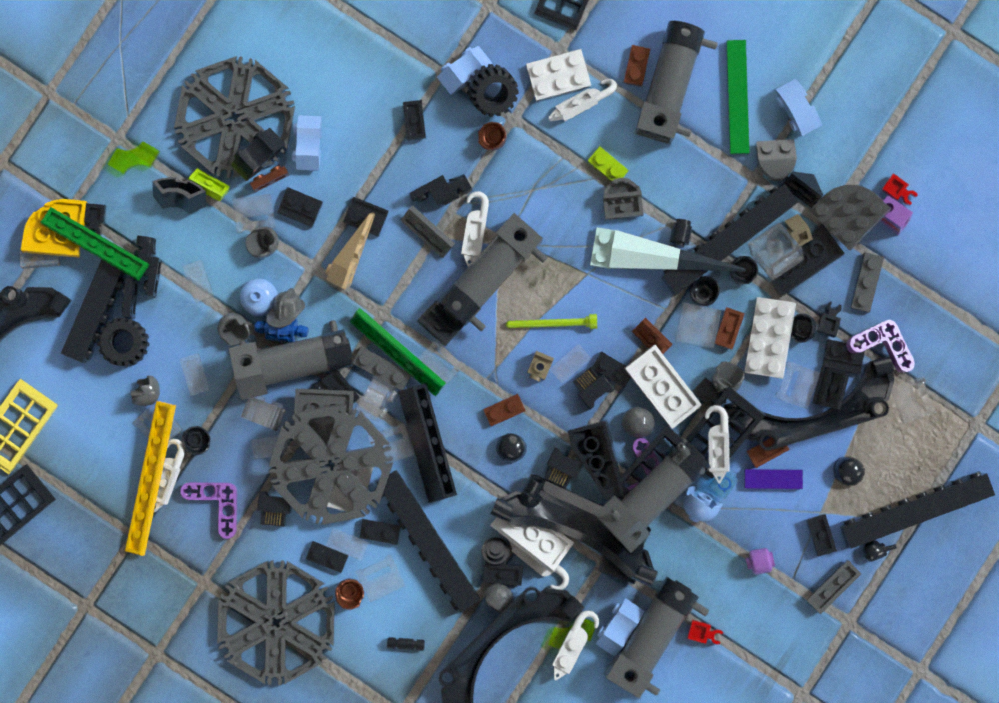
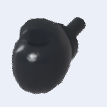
[863,540,897,562]

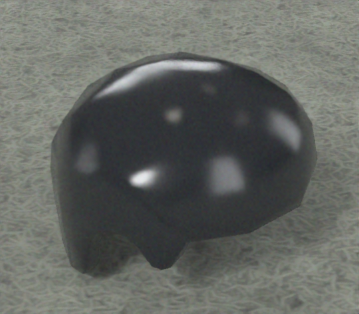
[729,256,759,285]
[690,276,720,307]
[791,313,817,343]
[181,426,211,455]
[496,433,527,463]
[833,456,865,486]

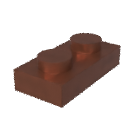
[623,45,650,87]
[250,165,289,192]
[714,307,745,350]
[631,317,673,354]
[483,394,526,427]
[746,438,790,468]

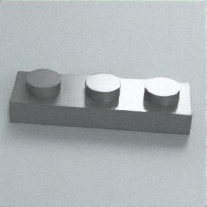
[400,206,455,258]
[850,252,884,313]
[352,346,411,390]
[806,560,861,614]

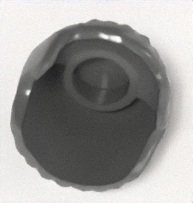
[245,227,279,258]
[217,313,250,346]
[712,361,745,393]
[131,375,160,406]
[621,407,655,438]
[483,583,513,613]

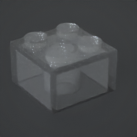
[748,222,804,281]
[674,303,721,349]
[357,376,398,421]

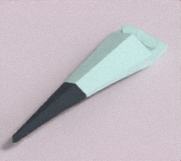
[590,227,746,272]

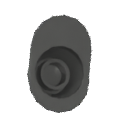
[266,288,305,328]

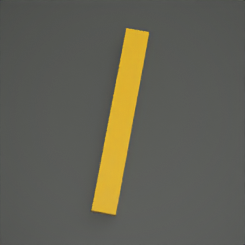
[125,401,176,556]

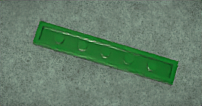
[726,40,750,155]
[40,207,149,281]
[350,308,446,397]

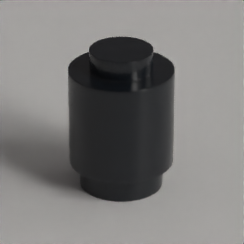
[670,219,692,248]

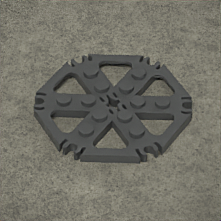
[174,56,296,179]
[268,404,394,525]
[217,560,335,685]

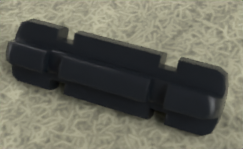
[387,637,425,651]

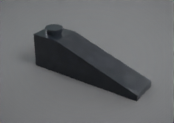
[568,420,625,501]

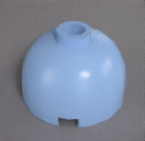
[240,278,278,317]
[683,486,723,522]

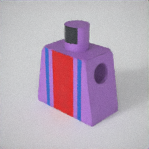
[880,196,913,235]

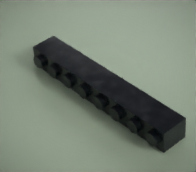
[661,184,798,296]
[376,470,481,613]
[839,471,995,549]

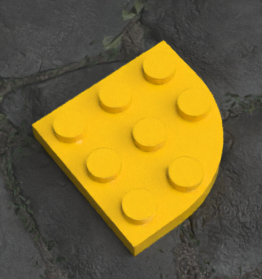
[21,199,87,258]

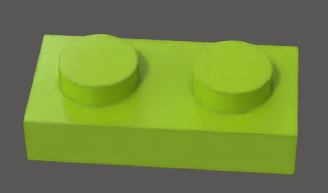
[587,146,629,181]
[188,168,230,202]

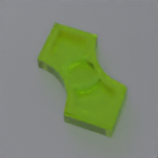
[107,141,160,175]
[548,618,596,650]

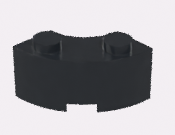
[231,128,286,181]
[152,177,206,214]

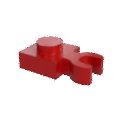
[881,173,918,206]
[687,619,723,644]

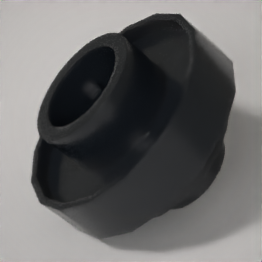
[481,537,510,566]

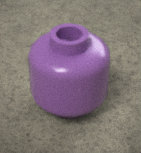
[746,548,775,575]

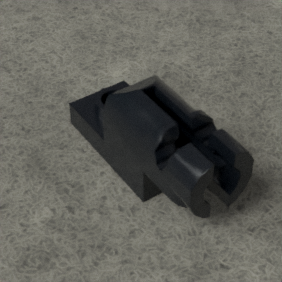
[409,174,473,206]
[134,235,162,297]

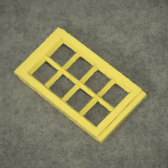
[0,379,58,474]

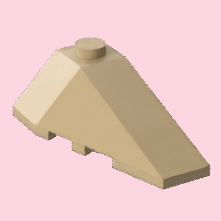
[325,213,375,289]

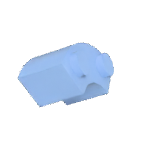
[437,46,493,95]
[776,78,822,136]
[292,116,322,171]
[596,598,645,656]

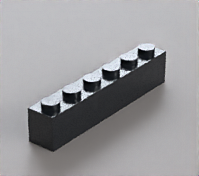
[60,260,125,363]
[398,384,457,503]

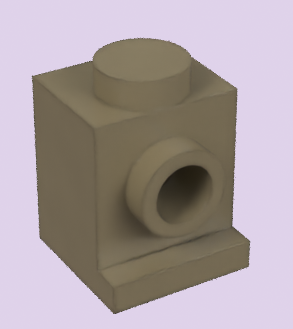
[785,214,813,248]
[527,351,554,382]

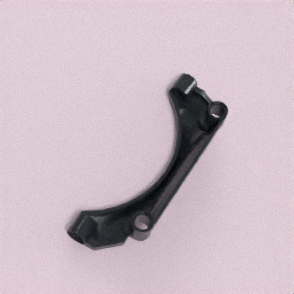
[0,286,72,342]
[723,356,895,450]
[490,474,658,587]
[439,586,585,703]

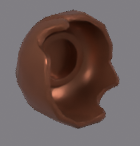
[478,121,507,151]
[335,578,364,610]

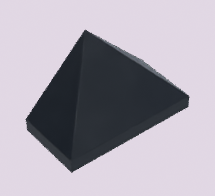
[781,171,823,208]

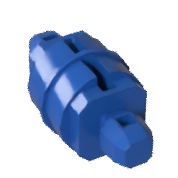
[254,319,309,343]

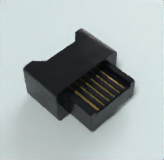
[573,367,615,410]
[545,447,583,489]
[257,491,293,527]

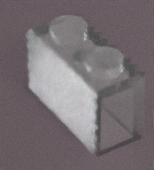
[241,396,286,431]

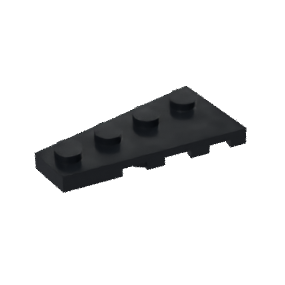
[770,224,845,298]

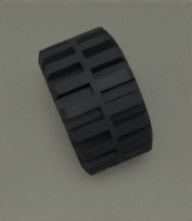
[467,64,519,117]
[97,318,149,367]

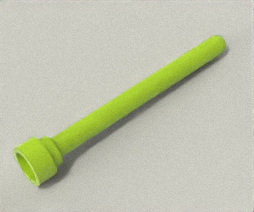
[505,314,597,329]

